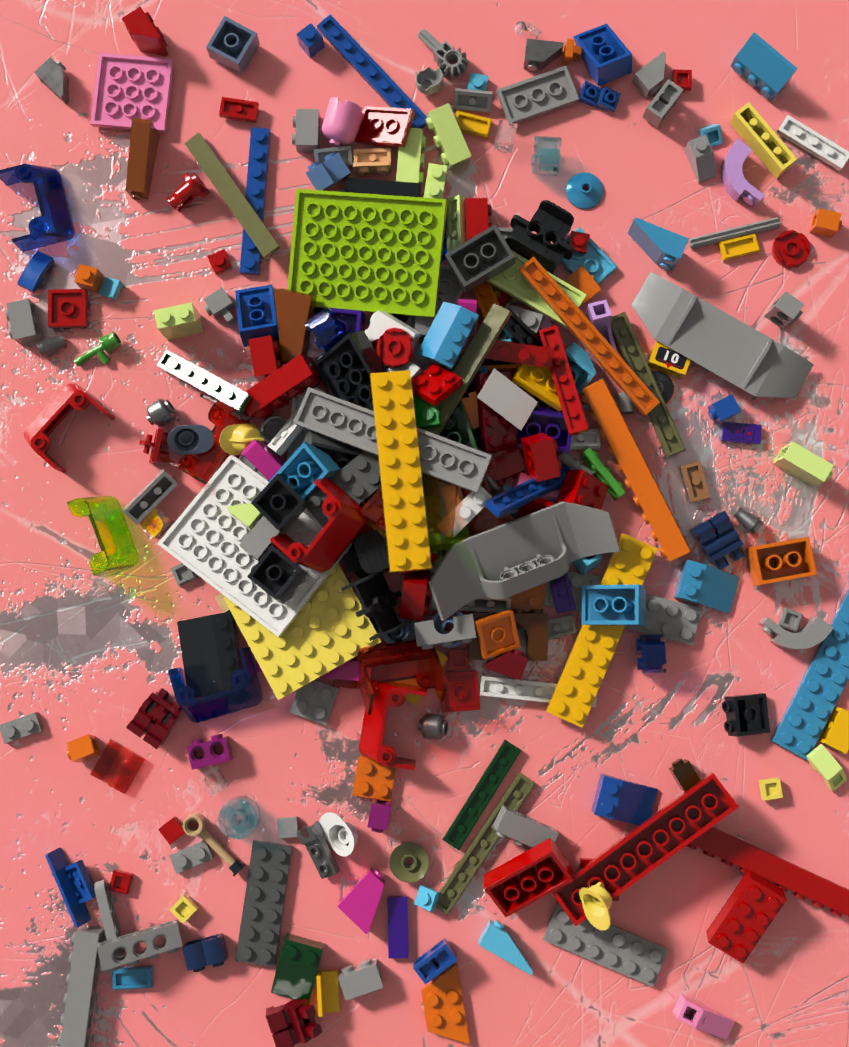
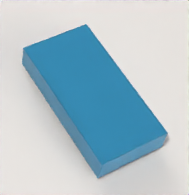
[112,966,153,990]

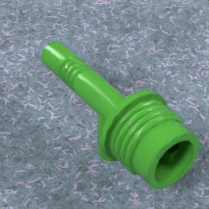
[74,332,122,366]

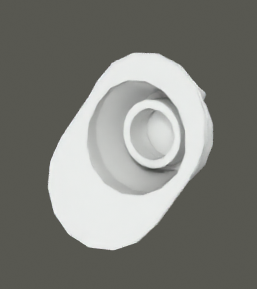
[319,812,358,856]

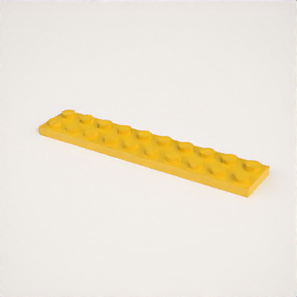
[370,370,431,573]
[546,533,658,728]

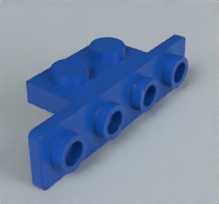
[45,847,96,928]

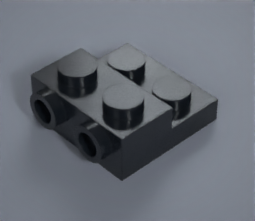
[722,693,770,737]

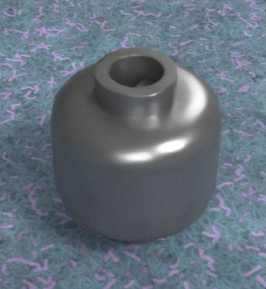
[146,399,176,427]
[418,713,448,740]

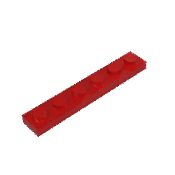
[539,325,589,437]
[460,336,554,368]

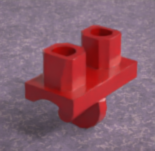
[139,428,169,464]

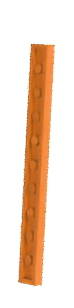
[518,256,660,416]

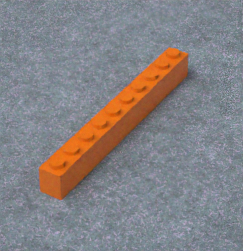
[581,378,691,562]

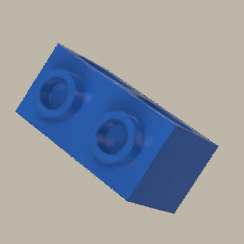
[413,938,457,985]

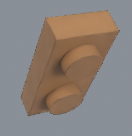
[680,461,711,503]

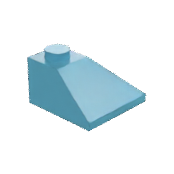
[565,342,596,396]

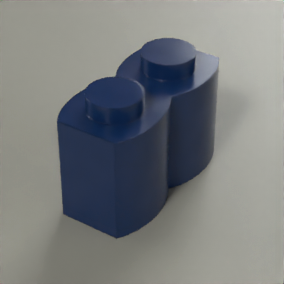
[182,933,229,972]

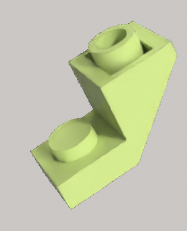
[807,744,848,792]

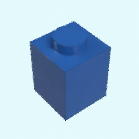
[297,23,324,58]
[708,394,741,424]

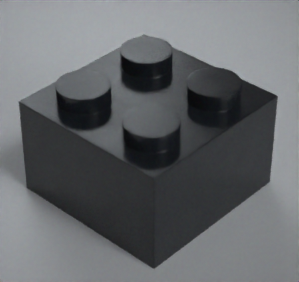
[251,474,312,531]
[247,545,308,604]

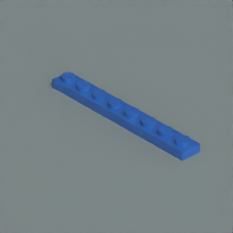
[317,14,427,129]
[240,128,270,275]

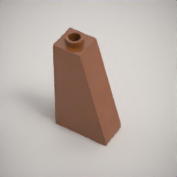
[126,117,160,201]
[274,288,317,363]

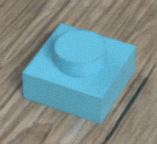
[467,72,489,91]
[414,885,440,912]

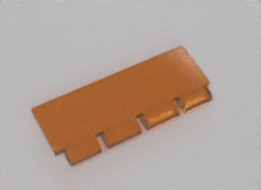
[425,478,458,537]

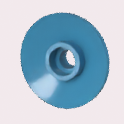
[566,173,603,209]

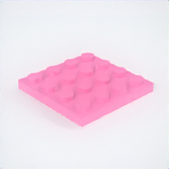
[90,53,174,133]

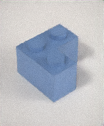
[306,152,351,191]

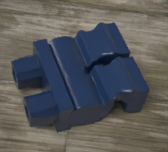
[689,511,745,570]

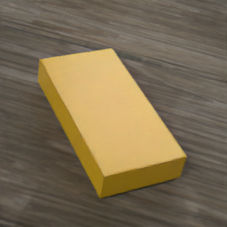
[455,111,493,139]
[718,233,760,261]

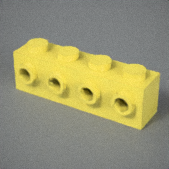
[729,102,797,179]

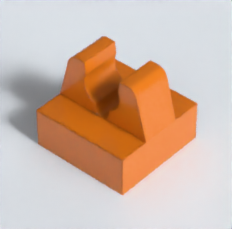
[561,38,582,66]

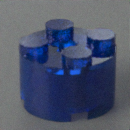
[305,307,348,352]
[635,634,666,674]

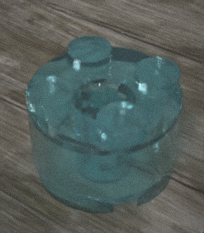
[531,136,562,177]
[218,796,261,839]

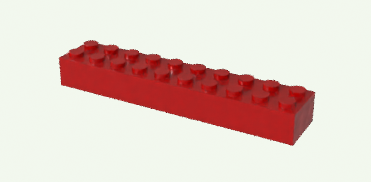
[552,772,739,926]

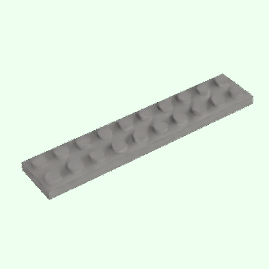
[293,387,492,494]

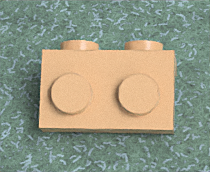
[353,148,392,175]

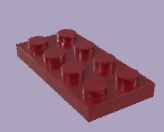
[475,372,518,452]

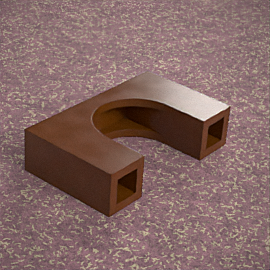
[468,609,548,661]

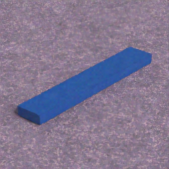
[484,464,569,518]

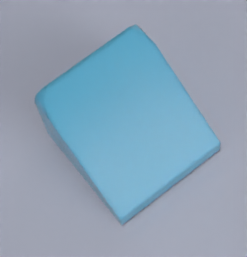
[698,123,723,147]
[98,277,123,301]

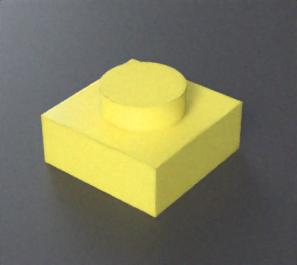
[758,777,783,801]
[170,894,198,924]

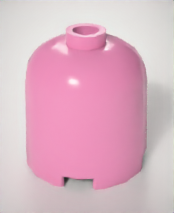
[322,97,365,147]

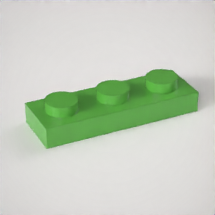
[579,447,626,501]

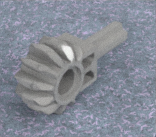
[418,29,468,80]

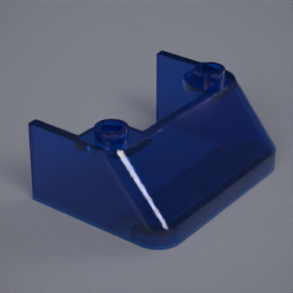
[0,164,75,252]
[168,647,263,723]

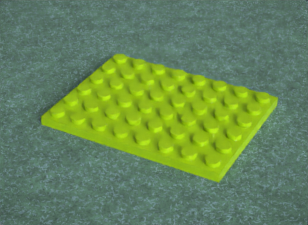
[287,189,448,318]

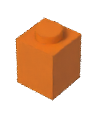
[810,208,842,237]
[74,264,104,293]
[66,734,101,763]

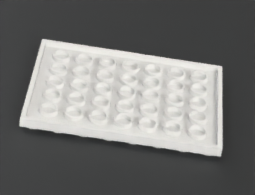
[157,455,352,638]

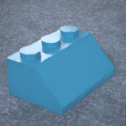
[731,32,798,101]
[417,301,479,372]
[269,442,340,497]

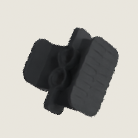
[505,200,575,274]
[342,528,390,579]
[341,567,413,641]

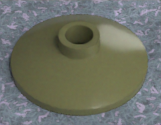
[389,842,429,883]

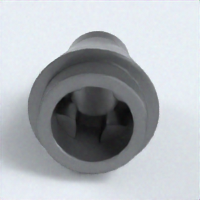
[36,335,67,358]
[734,507,763,534]

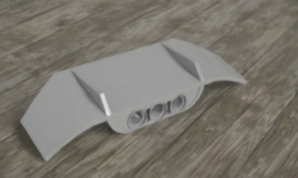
[631,272,814,398]
[429,501,620,621]

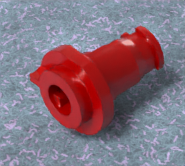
[166,172,211,213]

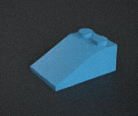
[628,217,689,271]
[673,560,739,614]
[581,584,646,626]

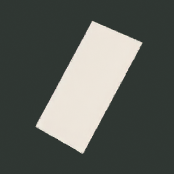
[477,368,538,430]

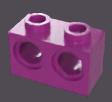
[187,734,233,770]
[368,799,392,833]

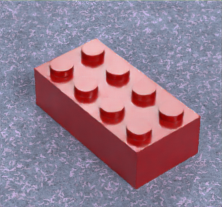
[245,354,321,419]
[484,838,574,917]
[706,869,787,964]

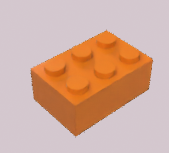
[746,537,817,586]

